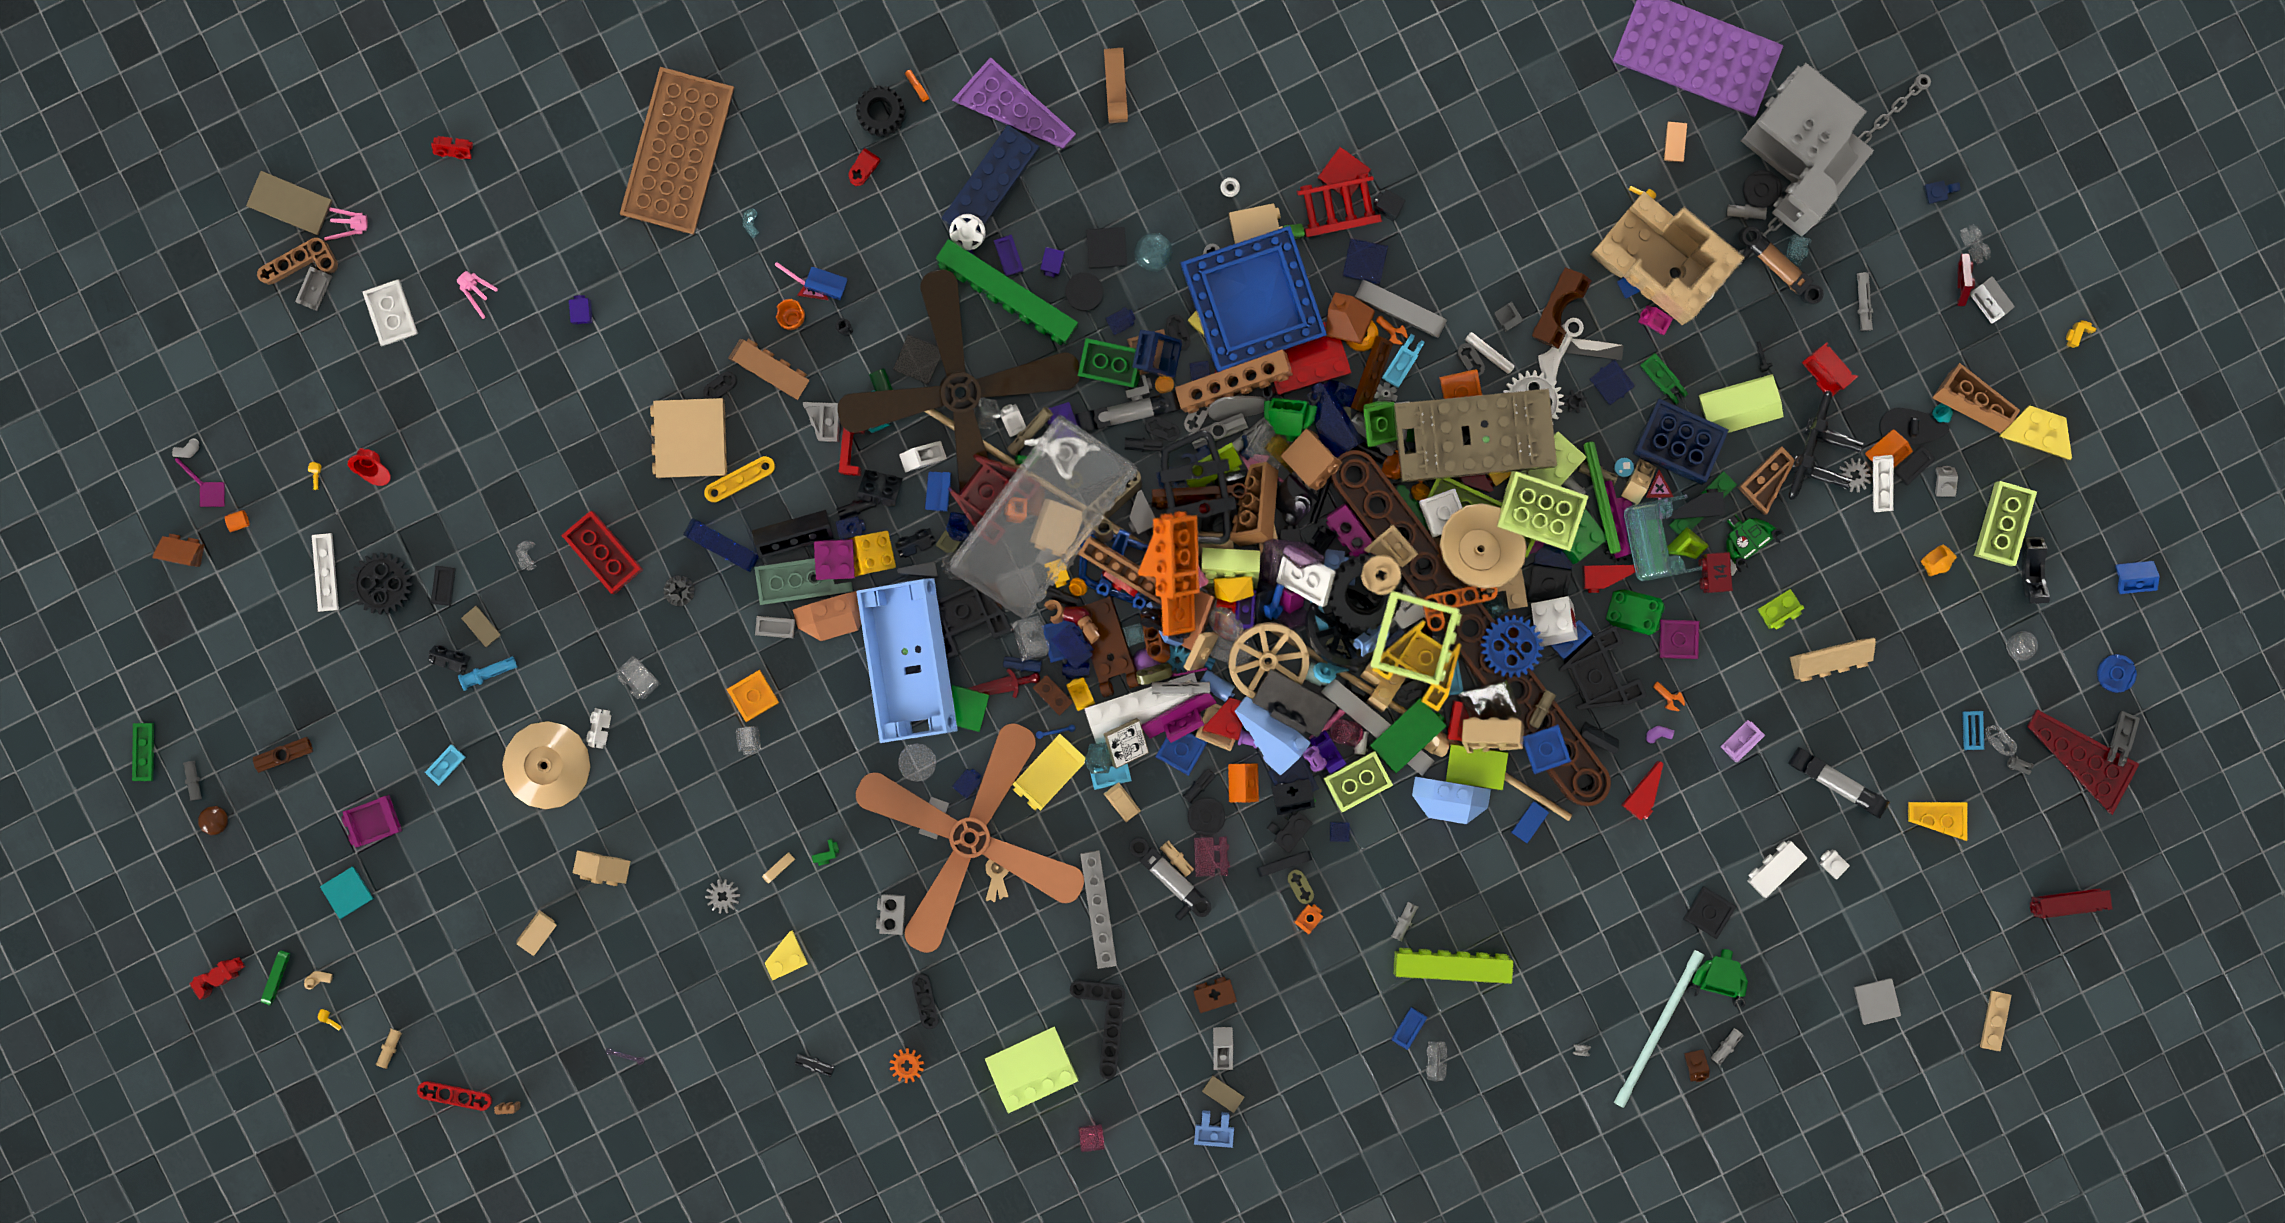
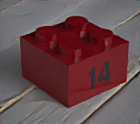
[1698,552,1733,593]

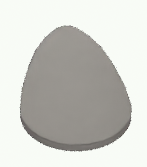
[1208,393,1266,421]

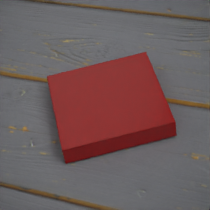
[1317,147,1371,197]

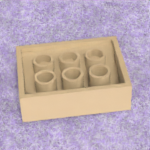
[1790,638,1876,682]

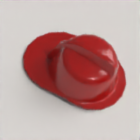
[348,448,391,486]

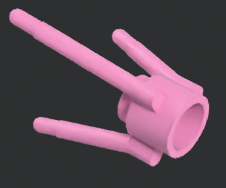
[324,208,368,241]
[457,271,498,319]

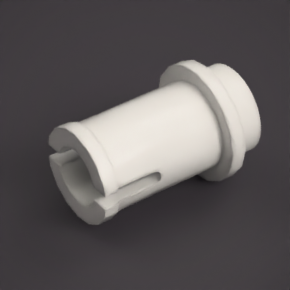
[1353,731,1369,755]

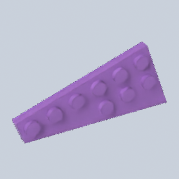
[952,57,1076,149]

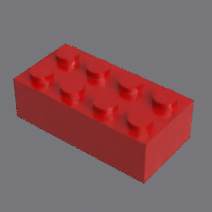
[561,511,643,595]

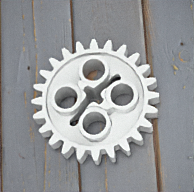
[1503,370,1564,425]

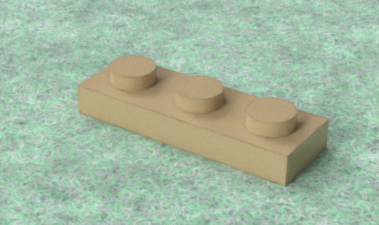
[1980,991,2012,1051]

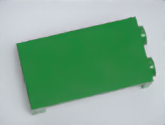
[1368,698,1446,773]

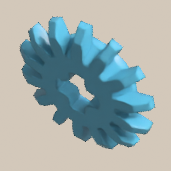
[1165,645,1190,673]

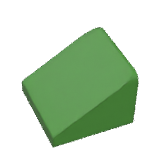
[1283,224,1305,239]

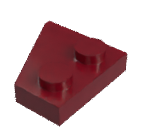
[1957,254,1975,306]

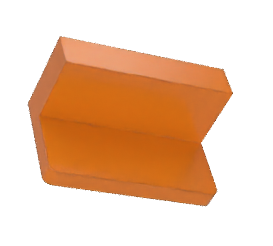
[1865,429,1913,468]
[1228,763,1259,802]

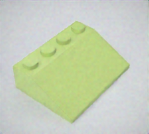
[1497,471,1589,551]
[985,1026,1079,1113]

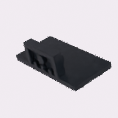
[1252,669,1336,737]

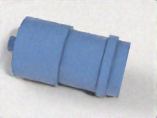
[1200,670,1235,702]

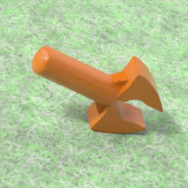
[905,70,929,102]
[1376,316,1408,345]
[1653,682,1685,711]

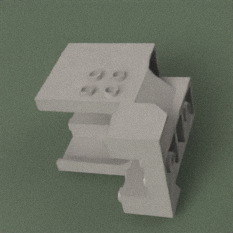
[1741,63,1874,237]

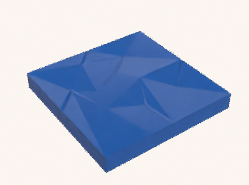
[1180,226,1327,372]

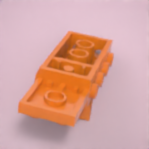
[1138,511,1200,636]

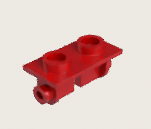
[431,136,473,159]

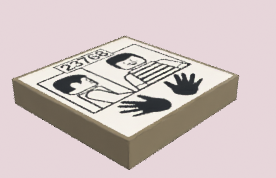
[1104,718,1149,768]

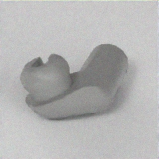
[172,438,199,458]

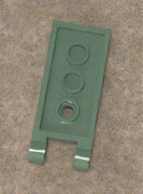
[754,558,853,605]

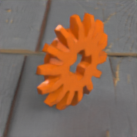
[890,1048,924,1083]

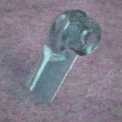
[742,209,759,238]

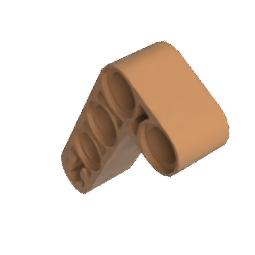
[1104,48,1128,123]
[257,238,338,285]

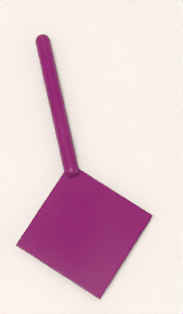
[175,458,225,507]

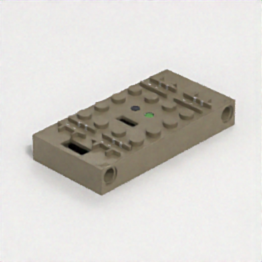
[1393,389,1557,483]

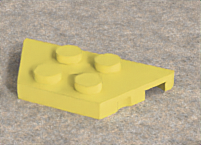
[1999,406,2072,460]

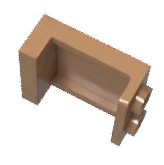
[1281,428,1342,490]

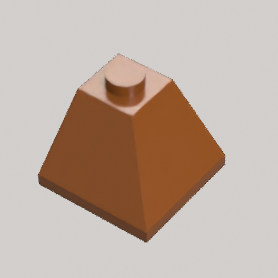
[1326,292,1375,344]

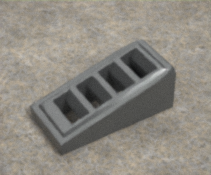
[897,562,938,577]

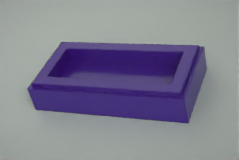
[994,234,1024,277]

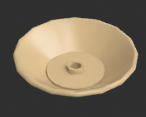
[1440,503,1527,589]
[502,721,590,809]

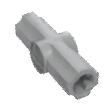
[1189,413,1248,449]

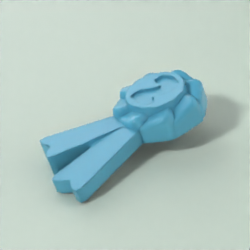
[1313,662,1350,684]

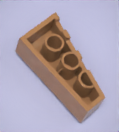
[1230,462,1278,546]

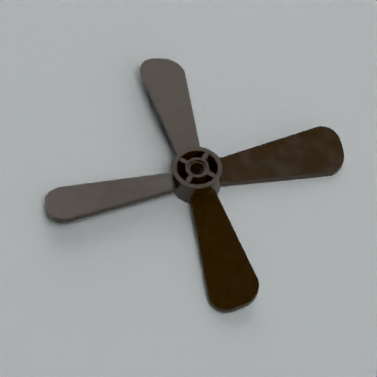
[837,270,1080,493]

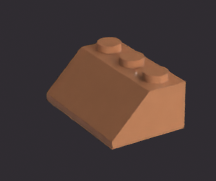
[1181,589,1217,650]

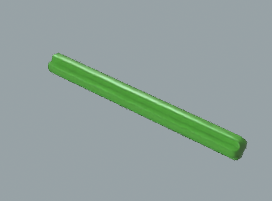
[1583,442,1621,554]

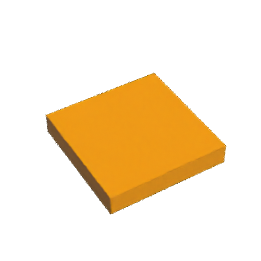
[726,670,779,722]

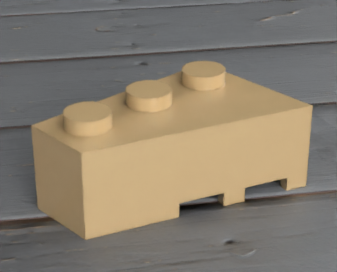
[1462,717,1524,753]

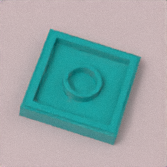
[320,866,374,919]

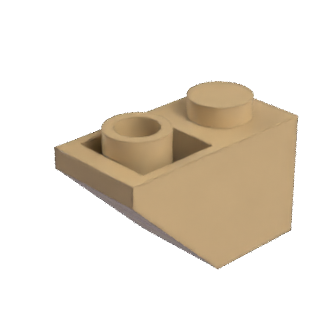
[1621,459,1657,505]

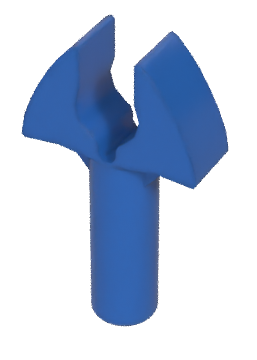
[1264,584,1284,620]

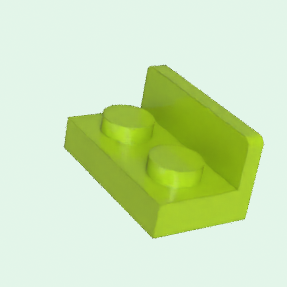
[1757,589,1804,630]

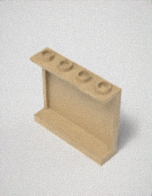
[650,398,727,479]

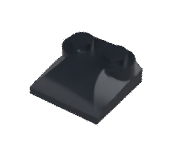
[1275,474,1319,526]

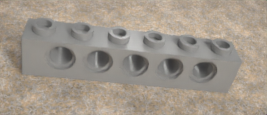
[1080,850,1117,969]

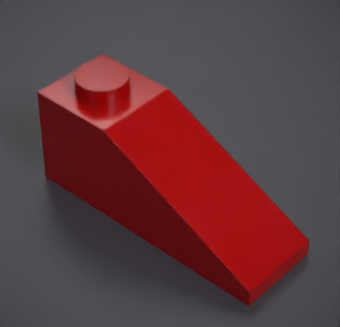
[1582,565,1642,593]
[1622,761,1663,820]

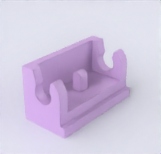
[1720,720,1765,762]

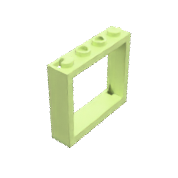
[1370,591,1462,685]

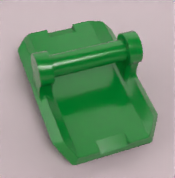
[1606,589,1665,635]

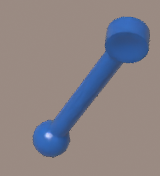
[1036,724,1075,739]

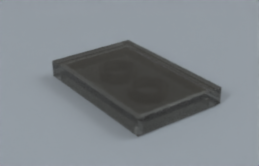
[1459,679,1523,720]

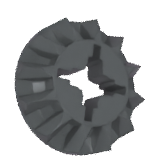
[663,576,695,606]

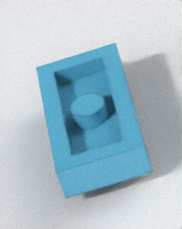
[425,744,466,786]

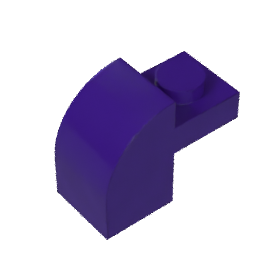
[1309,730,1346,774]

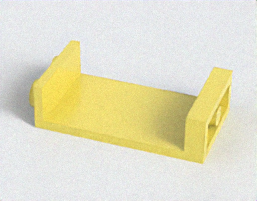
[1012,734,1088,811]

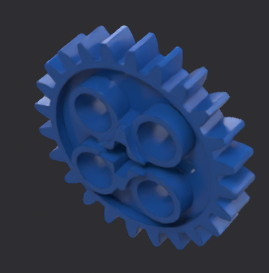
[1480,615,1544,678]

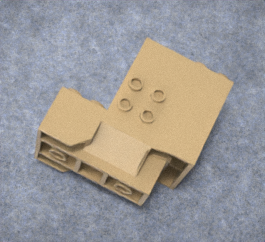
[1590,192,1744,325]

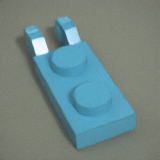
[1382,334,1425,388]

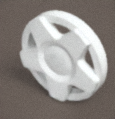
[950,214,986,250]

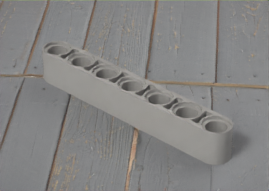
[1321,679,1434,776]

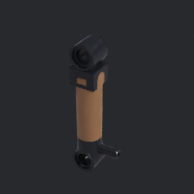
[1738,226,1824,304]

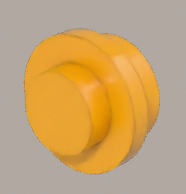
[1155,376,1174,394]
[1411,483,1430,501]
[1069,578,1088,596]

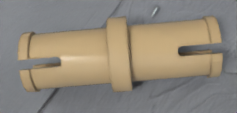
[1160,840,1194,877]
[376,1028,402,1069]

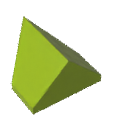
[1662,527,1709,559]

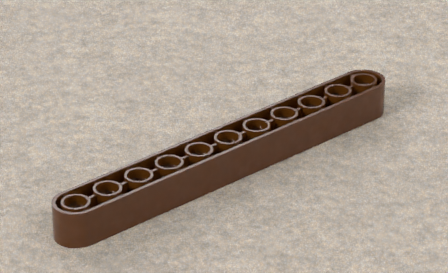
[1330,450,1611,806]

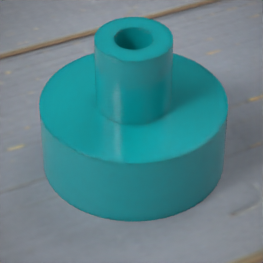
[1932,403,1953,423]

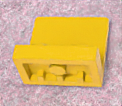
[849,531,896,577]

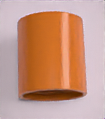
[225,510,250,532]

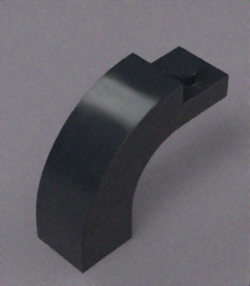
[2022,537,2050,604]

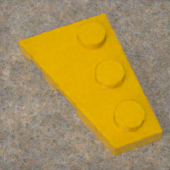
[1908,802,1967,841]

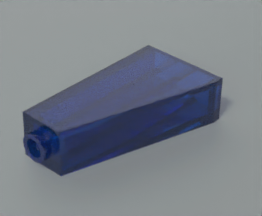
[1307,382,1363,458]

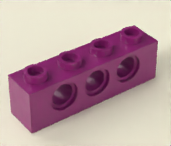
[1326,502,1375,557]

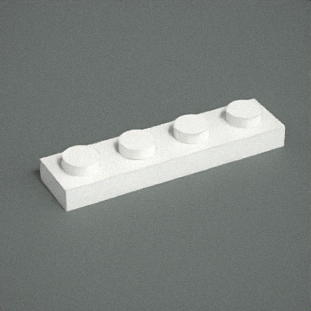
[312,533,339,612]

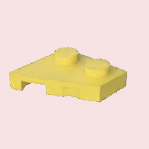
[765,930,808,980]

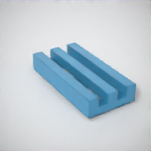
[1963,711,1984,750]

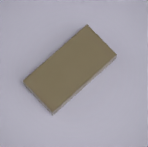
[461,606,501,647]
[1202,1075,1245,1113]

